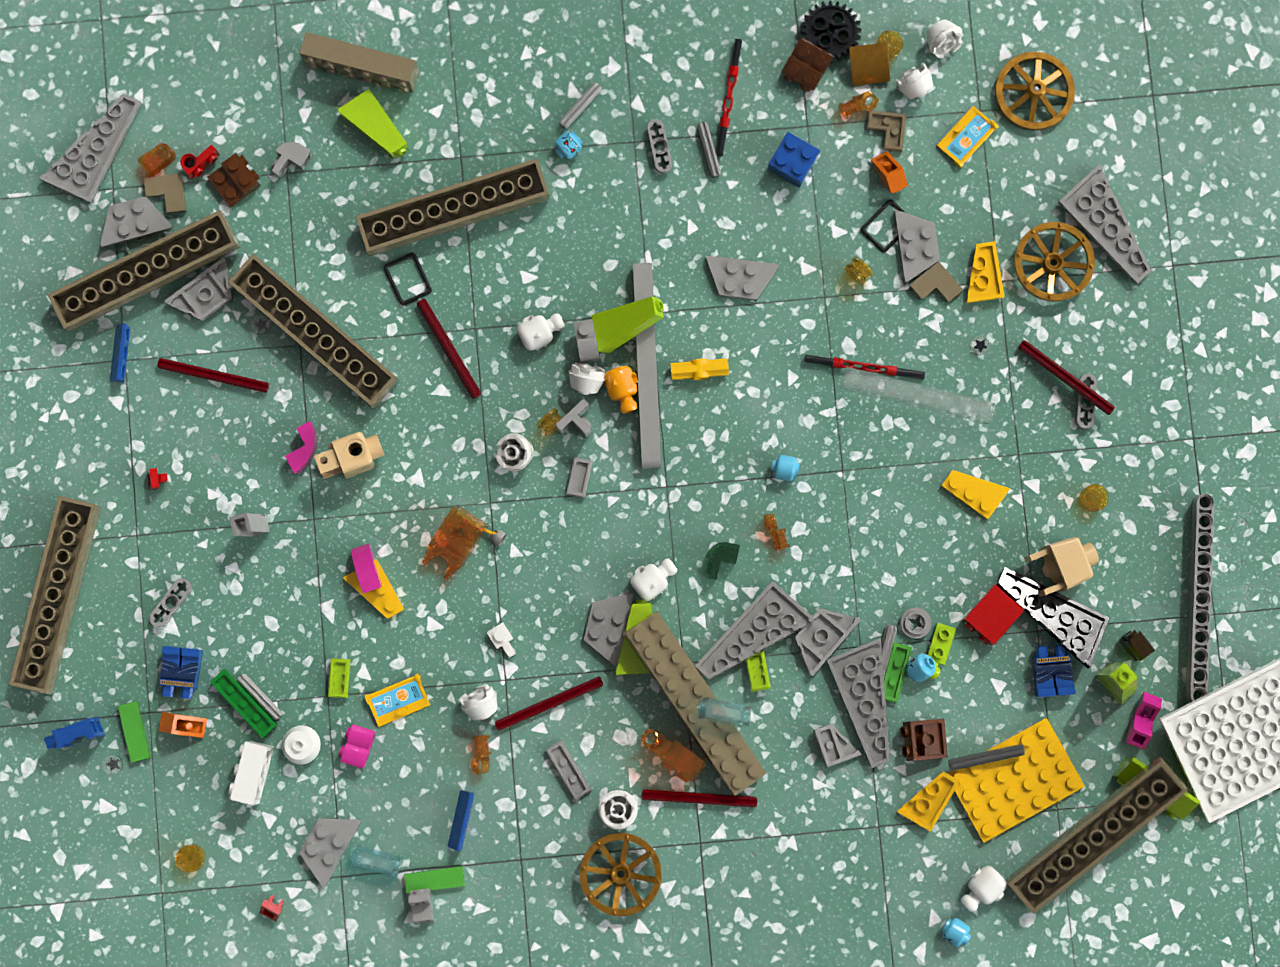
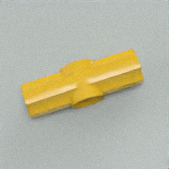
[670,358,729,380]

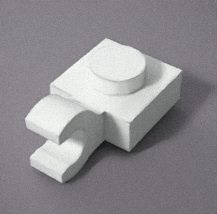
[487,623,516,657]

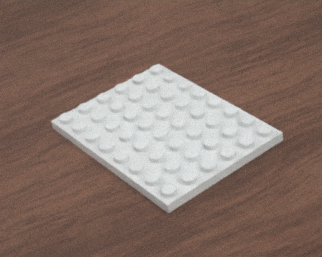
[1159,658,1280,823]

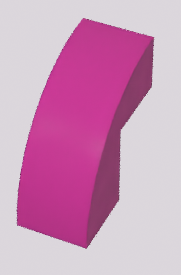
[285,421,317,475]
[351,543,382,593]
[1126,692,1162,750]

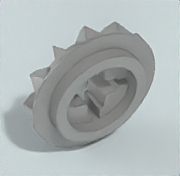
[900,608,931,639]

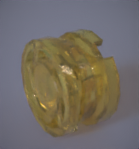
[876,30,903,60]
[844,256,874,286]
[536,408,563,437]
[1079,484,1109,512]
[176,844,206,873]

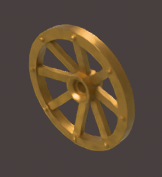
[995,52,1075,131]
[1014,222,1095,302]
[580,833,662,916]

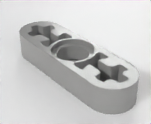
[647,119,672,174]
[1075,374,1097,430]
[150,578,192,627]

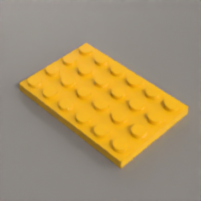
[947,718,1085,843]

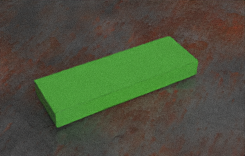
[884,642,912,703]
[118,701,151,763]
[404,866,465,894]

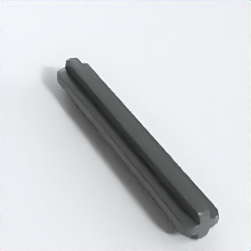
[948,744,1025,771]

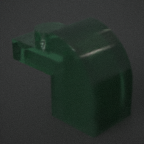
[705,542,740,580]

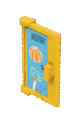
[936,106,999,168]
[364,673,431,727]

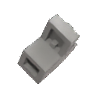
[272,142,313,179]
[573,319,599,363]
[408,888,435,925]

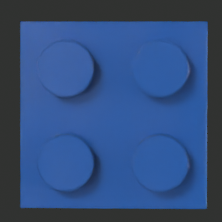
[767,132,820,188]

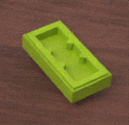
[746,650,771,692]
[328,658,351,698]

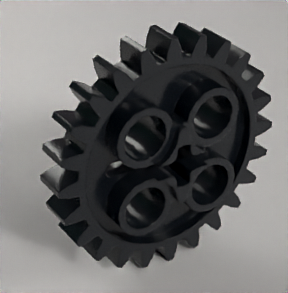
[800,0,862,62]

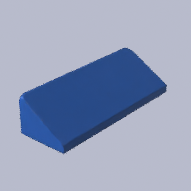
[110,323,130,383]
[448,790,475,851]

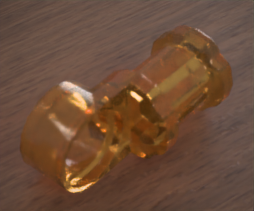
[838,91,879,119]
[764,513,790,551]
[471,735,491,774]

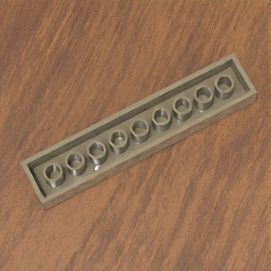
[356,158,550,256]
[48,210,241,331]
[228,254,399,409]
[9,496,101,694]
[622,611,766,796]
[1007,756,1188,914]

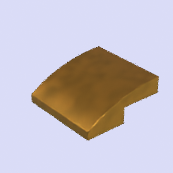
[849,42,890,86]

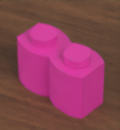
[338,724,376,769]

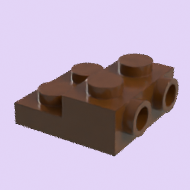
[781,37,834,92]
[207,153,261,208]
[900,719,948,761]

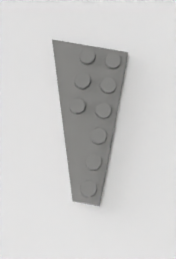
[39,93,142,203]
[1058,164,1151,285]
[695,581,816,680]
[827,638,890,768]

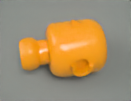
[604,366,638,414]

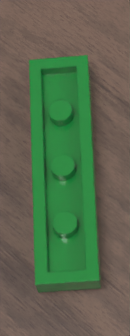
[210,669,278,739]

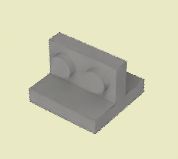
[556,398,592,438]

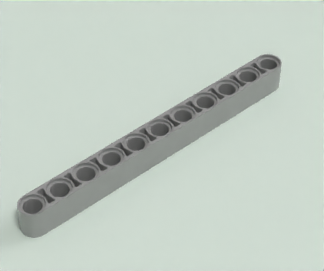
[633,263,661,469]
[1186,493,1214,703]

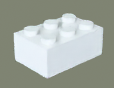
[229,741,274,805]

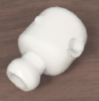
[517,313,565,351]
[630,558,677,601]
[961,866,1007,912]

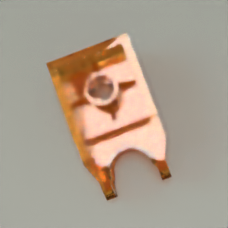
[422,504,489,580]
[641,729,706,783]

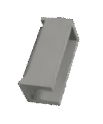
[229,512,270,537]

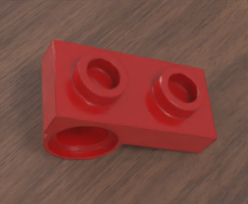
[180,144,220,179]

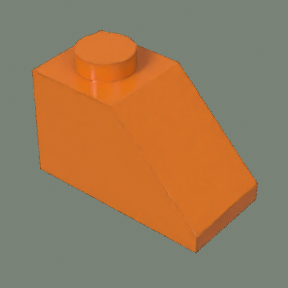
[871,151,908,194]
[158,712,207,738]

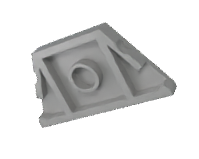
[100,196,173,248]
[894,210,940,283]
[706,256,779,301]
[165,257,233,321]
[584,593,634,666]
[794,608,860,676]
[299,818,362,888]

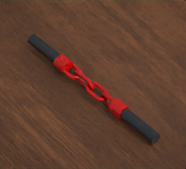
[716,39,742,156]
[804,354,925,379]

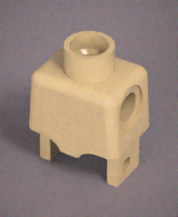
[314,432,385,479]
[1024,537,1099,597]

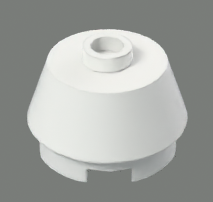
[926,20,964,58]
[895,63,933,99]
[569,363,606,395]
[496,433,534,472]
[459,685,498,720]
[282,725,321,765]
[599,790,638,829]

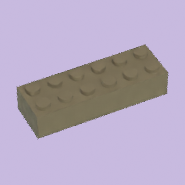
[300,32,420,93]

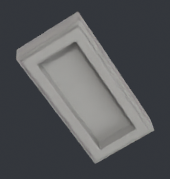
[566,457,593,499]

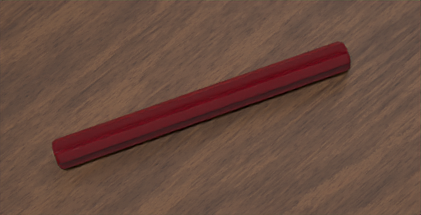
[416,299,481,399]
[1018,340,1115,415]
[157,358,269,393]
[495,677,603,731]
[642,789,758,807]

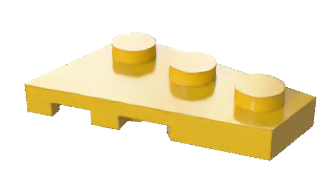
[966,241,1005,304]
[941,470,1010,520]
[343,559,405,619]
[897,771,960,832]

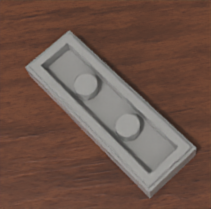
[545,740,591,800]

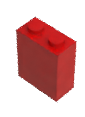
[962,584,1024,645]

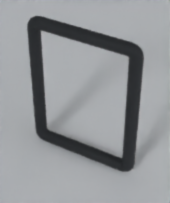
[861,199,906,252]
[384,253,432,305]

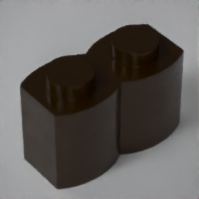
[1120,630,1155,661]

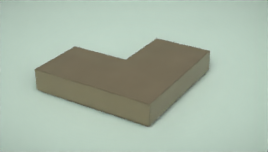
[866,110,907,153]
[144,173,187,214]
[909,261,963,303]

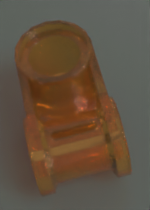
[137,143,176,177]

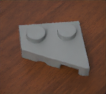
[813,724,861,767]

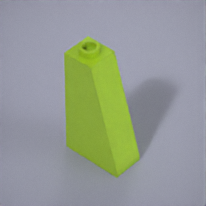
[337,89,409,158]
[591,296,664,354]
[616,600,652,675]
[1095,662,1138,705]

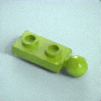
[927,623,956,679]

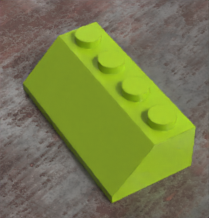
[1113,756,1200,820]

